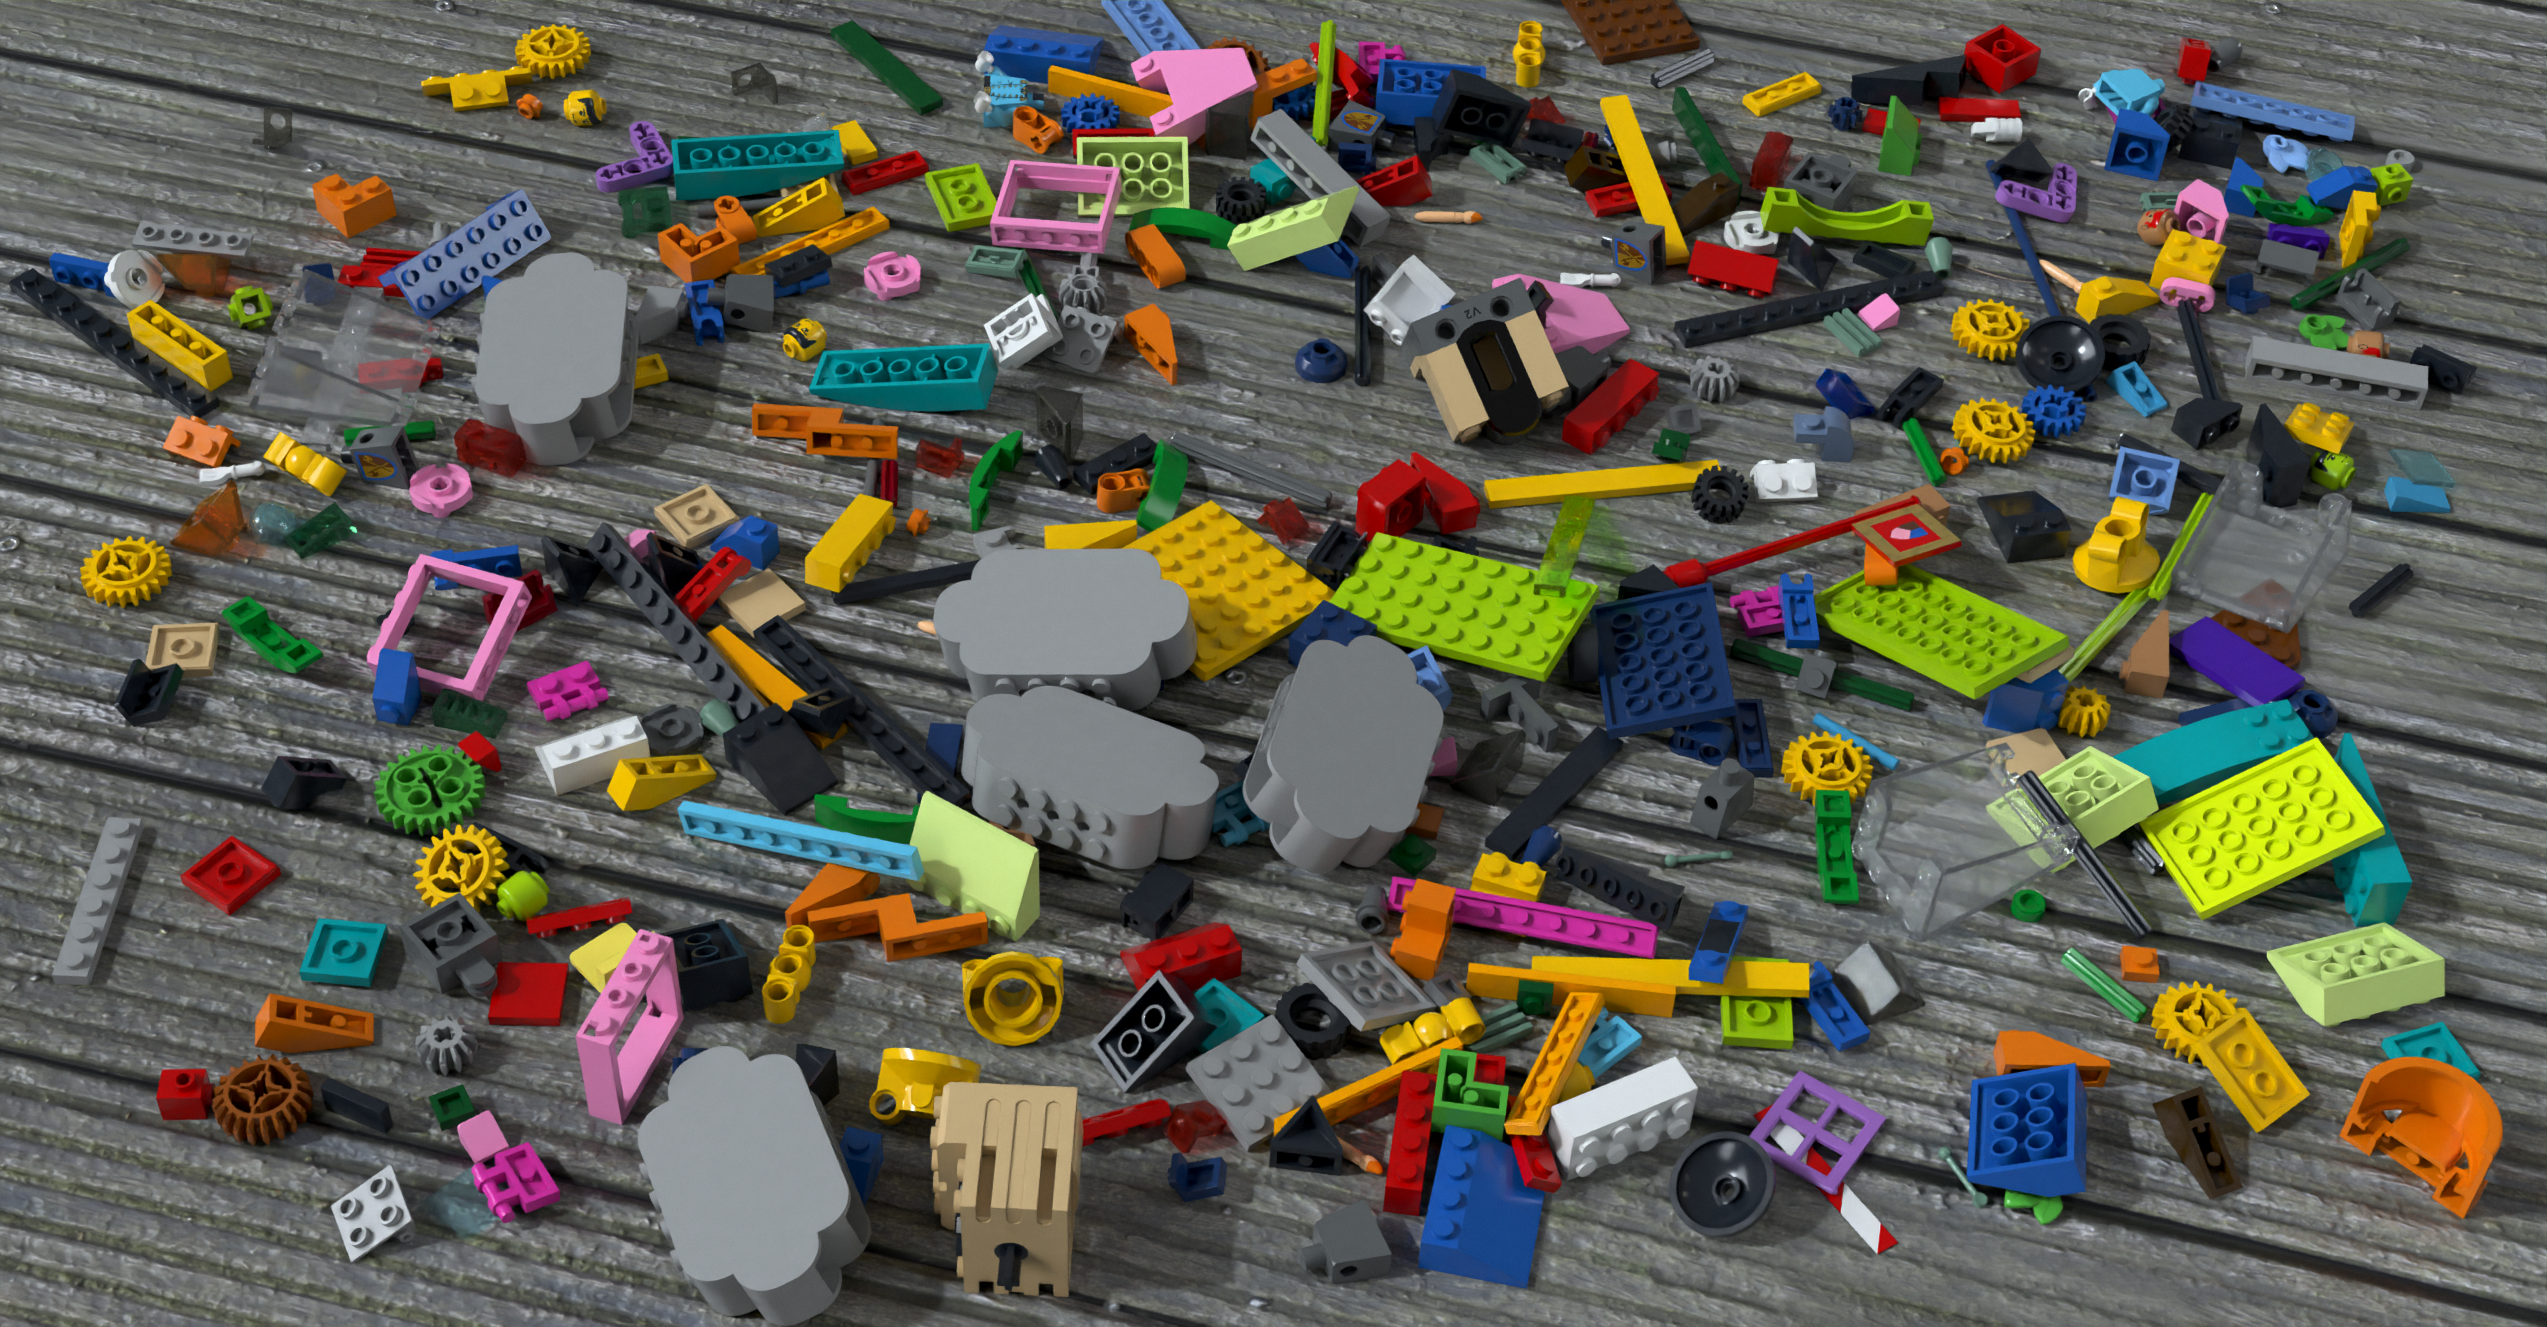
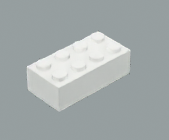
[1547,1057,1698,1181]

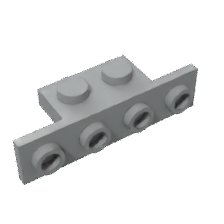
[132,222,254,263]

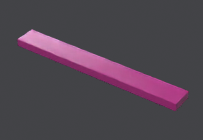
[1387,876,1660,959]

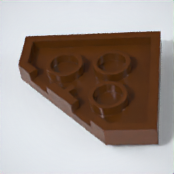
[2211,580,2302,671]

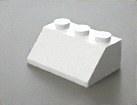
[535,716,650,796]

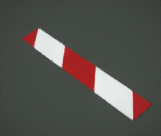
[1753,1104,1898,1254]

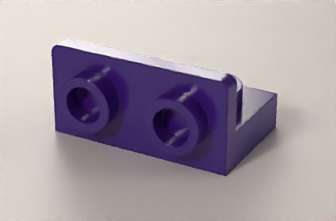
[2267,223,2330,259]

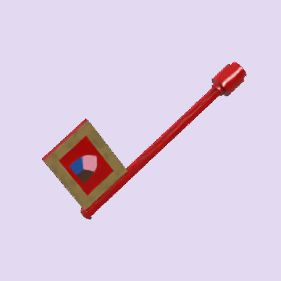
[1662,495,1962,588]

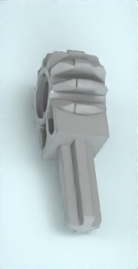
[1059,252,1107,314]

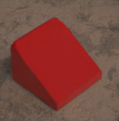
[458,731,502,772]

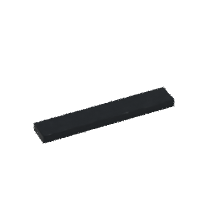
[1485,726,1624,861]

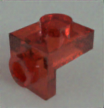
[1526,95,1566,125]
[916,437,965,478]
[1257,497,1310,545]
[1163,1100,1227,1154]

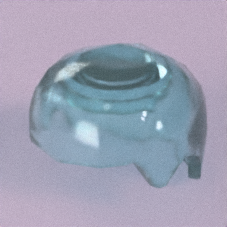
[2303,147,2344,182]
[247,502,297,546]

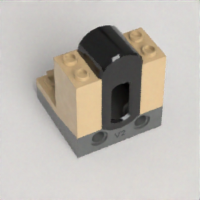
[1401,277,1568,446]

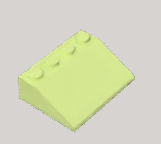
[1077,137,1189,217]
[1227,185,1359,271]
[1986,746,2159,873]
[906,791,1040,942]
[2267,922,2445,1027]

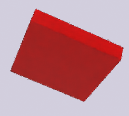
[180,835,281,916]
[488,962,569,1026]

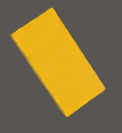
[830,120,878,165]

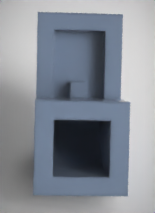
[1793,406,1854,462]

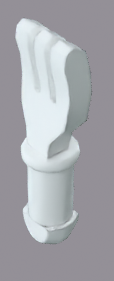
[1560,273,1621,288]
[199,461,266,486]

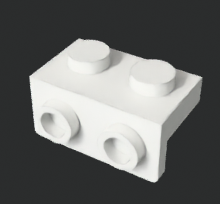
[1750,459,1818,502]

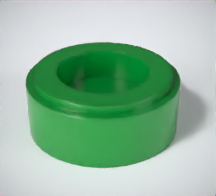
[2011,889,2046,923]

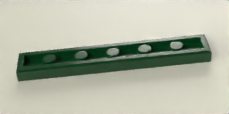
[830,20,943,115]
[1672,86,1743,206]

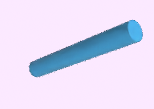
[1812,713,1900,771]

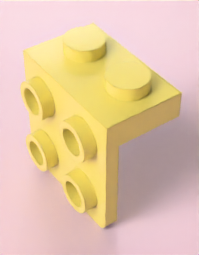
[570,923,655,993]

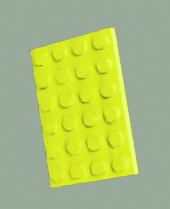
[2138,737,2385,921]

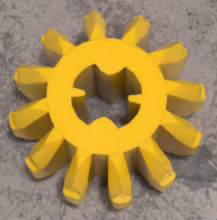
[2058,684,2111,739]

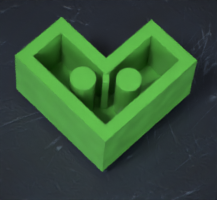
[1431,1048,1509,1141]

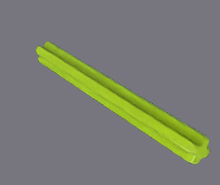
[1312,20,1337,147]
[2148,492,2217,601]
[2057,583,2152,685]

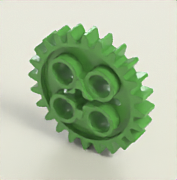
[374,744,486,835]

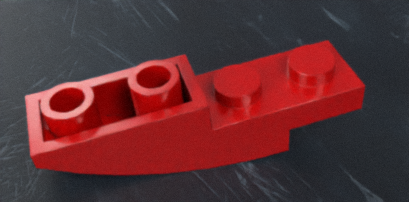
[1309,42,1376,109]

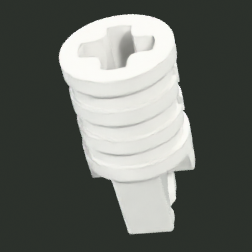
[1971,118,2022,142]

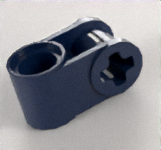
[1668,721,1734,766]

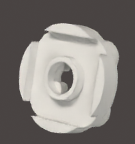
[1724,211,1781,255]
[104,249,165,309]

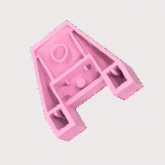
[1131,48,1259,145]
[1492,274,1630,354]

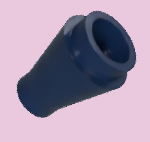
[1519,825,1562,868]

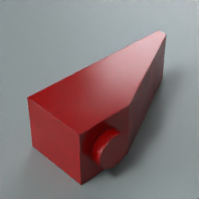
[2177,37,2211,84]
[1355,155,1433,206]
[1410,452,1481,535]

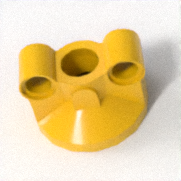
[2072,496,2160,593]
[962,951,1064,1046]
[869,1048,981,1125]

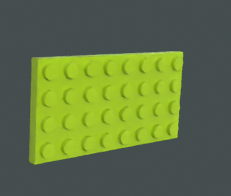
[1329,532,1600,682]
[1814,564,2069,699]

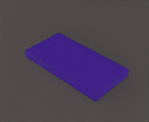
[2169,616,2305,707]

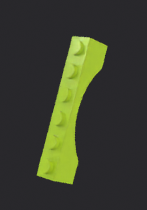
[1760,187,1934,246]

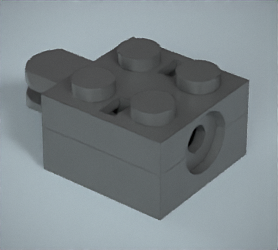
[1783,152,1858,212]
[399,892,502,997]

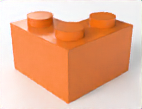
[312,173,397,239]
[658,223,740,283]
[1390,878,1457,981]

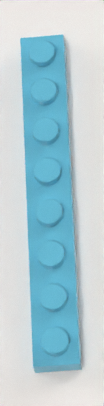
[677,801,924,881]

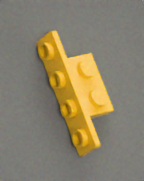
[421,66,533,112]

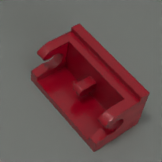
[482,569,558,633]

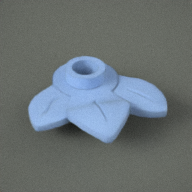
[2262,135,2310,173]

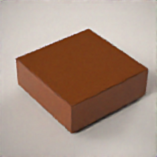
[1405,803,1444,840]

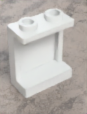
[1364,254,1456,346]

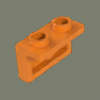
[163,415,241,468]

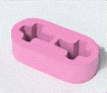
[2160,277,2215,312]

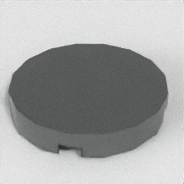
[641,704,705,757]

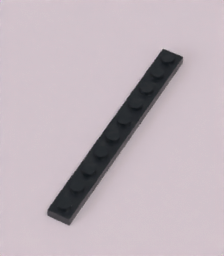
[9,268,220,418]
[1674,270,1945,348]
[586,522,770,723]
[752,615,972,808]

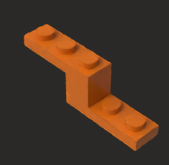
[1195,58,1317,151]
[752,403,899,459]
[807,893,988,962]

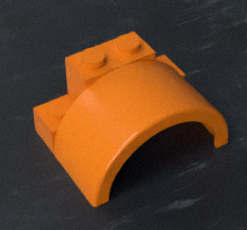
[2339,1057,2503,1219]

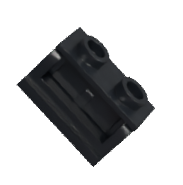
[1306,520,1368,592]
[1120,862,1194,942]

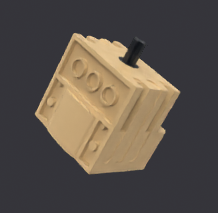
[930,1082,1083,1297]

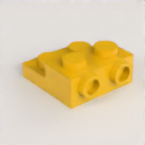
[2339,190,2381,268]
[1470,852,1547,937]

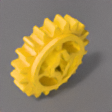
[515,24,591,79]
[1950,299,2030,361]
[1951,397,2035,464]
[80,536,172,608]
[1781,731,1873,806]
[413,824,509,913]
[2151,981,2244,1067]

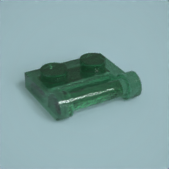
[617,186,673,238]

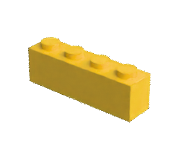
[127,299,233,392]
[805,493,896,593]

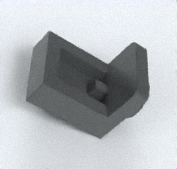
[1795,650,1839,699]

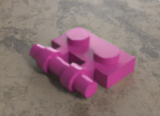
[1358,42,1406,84]
[1730,585,1784,637]
[527,661,609,722]
[471,1142,560,1223]

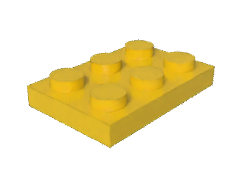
[2284,403,2355,454]
[2192,1008,2310,1133]

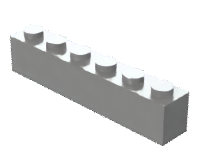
[1251,109,1391,247]
[2245,336,2428,410]

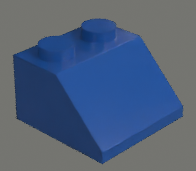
[2104,108,2170,182]
[1982,668,2069,734]

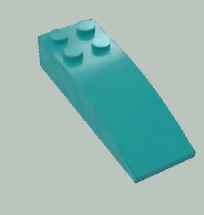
[671,130,844,201]
[809,343,998,411]
[2113,699,2314,805]
[2331,733,2412,927]

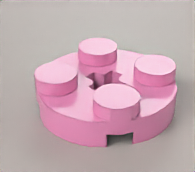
[864,251,921,301]
[409,463,473,518]

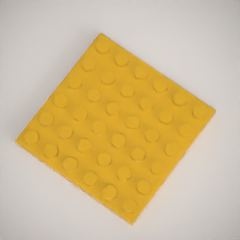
[1121,500,1336,682]

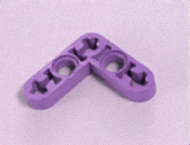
[595,121,674,193]
[1995,163,2077,223]

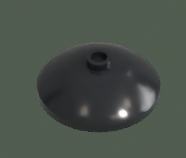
[2016,315,2105,393]
[1669,1131,1776,1238]

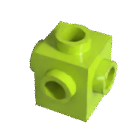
[2370,163,2414,206]
[227,285,273,330]

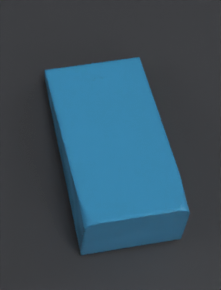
[2106,361,2169,417]
[2384,477,2451,513]

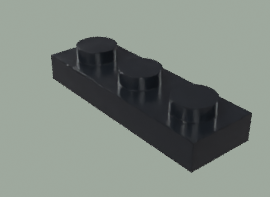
[1073,433,1157,495]

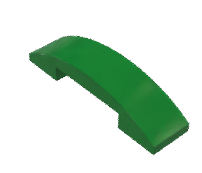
[2240,184,2334,226]
[1128,207,1237,250]
[969,430,1023,531]
[1136,439,1188,532]
[221,596,324,673]
[1815,789,1859,904]
[814,794,920,844]

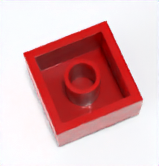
[1964,24,2041,94]
[1355,459,1426,542]

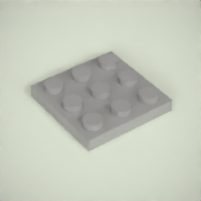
[1296,940,1437,1032]
[1185,1014,1332,1152]

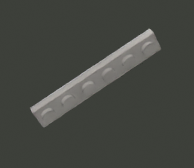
[52,817,144,986]

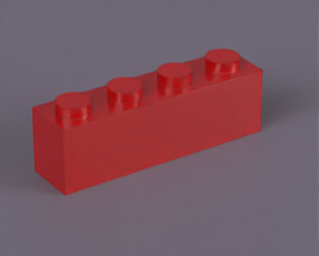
[1561,358,1659,456]
[1383,1070,1437,1217]

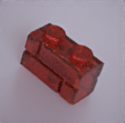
[1749,131,1794,192]
[454,418,526,478]

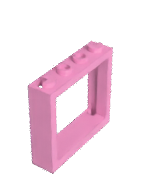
[990,160,1122,254]
[366,554,532,706]
[575,929,684,1125]

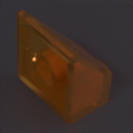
[157,254,232,297]
[169,480,245,556]

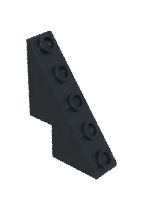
[1850,55,1967,106]
[1556,845,1685,931]

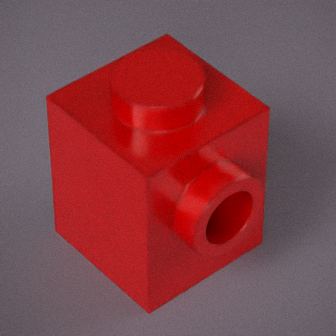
[156,1069,216,1120]

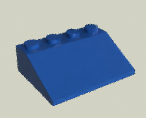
[984,25,1104,84]
[1375,59,1486,128]
[1967,1063,2087,1197]
[1418,1125,1545,1289]

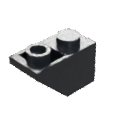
[2171,398,2243,450]

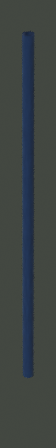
[1985,160,2098,402]

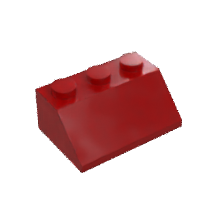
[1687,240,1782,299]
[1120,922,1242,991]

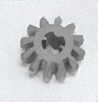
[1690,356,1740,403]
[415,1014,478,1076]

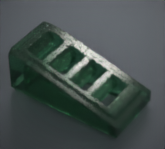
[284,502,358,559]
[431,688,508,739]

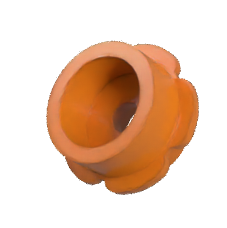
[516,94,543,119]
[1940,447,1969,475]
[906,508,932,537]

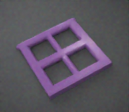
[1749,1070,1886,1195]

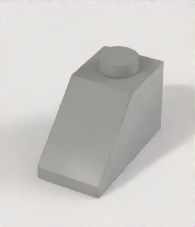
[635,285,689,345]

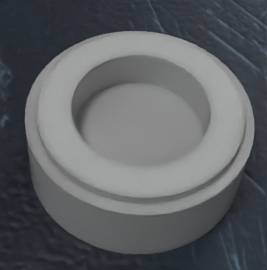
[2385,149,2415,173]

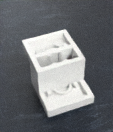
[984,293,1064,369]

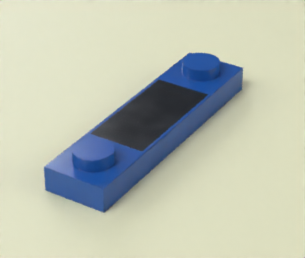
[1689,901,1748,984]

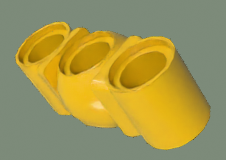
[1512,21,1546,88]
[263,432,347,497]
[762,925,816,1024]
[1380,997,1486,1065]

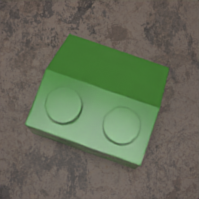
[1878,96,1922,176]

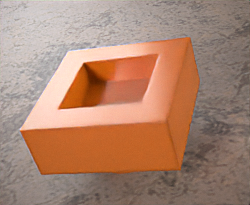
[2120,945,2159,983]

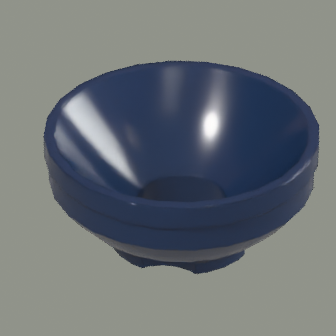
[1295,338,1348,383]
[2283,690,2338,739]

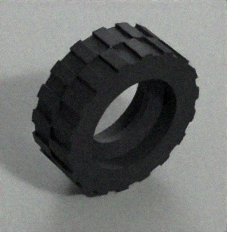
[2090,314,2151,371]
[1275,983,1352,1060]

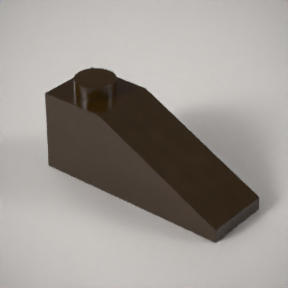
[1564,145,1629,191]
[1671,172,1740,237]
[2152,1086,2243,1199]

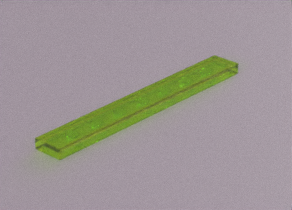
[1533,496,1596,598]

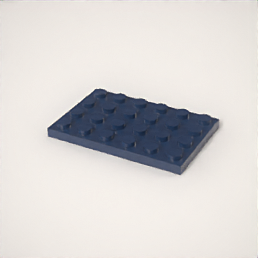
[1589,582,1737,740]

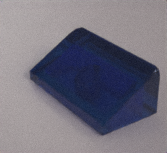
[1815,368,1875,419]

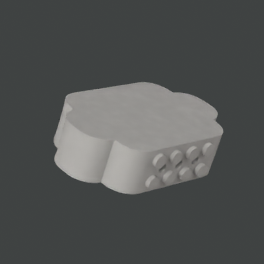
[472,252,639,465]
[933,549,1197,711]
[1243,635,1444,874]
[961,686,1219,869]
[638,1046,871,1326]

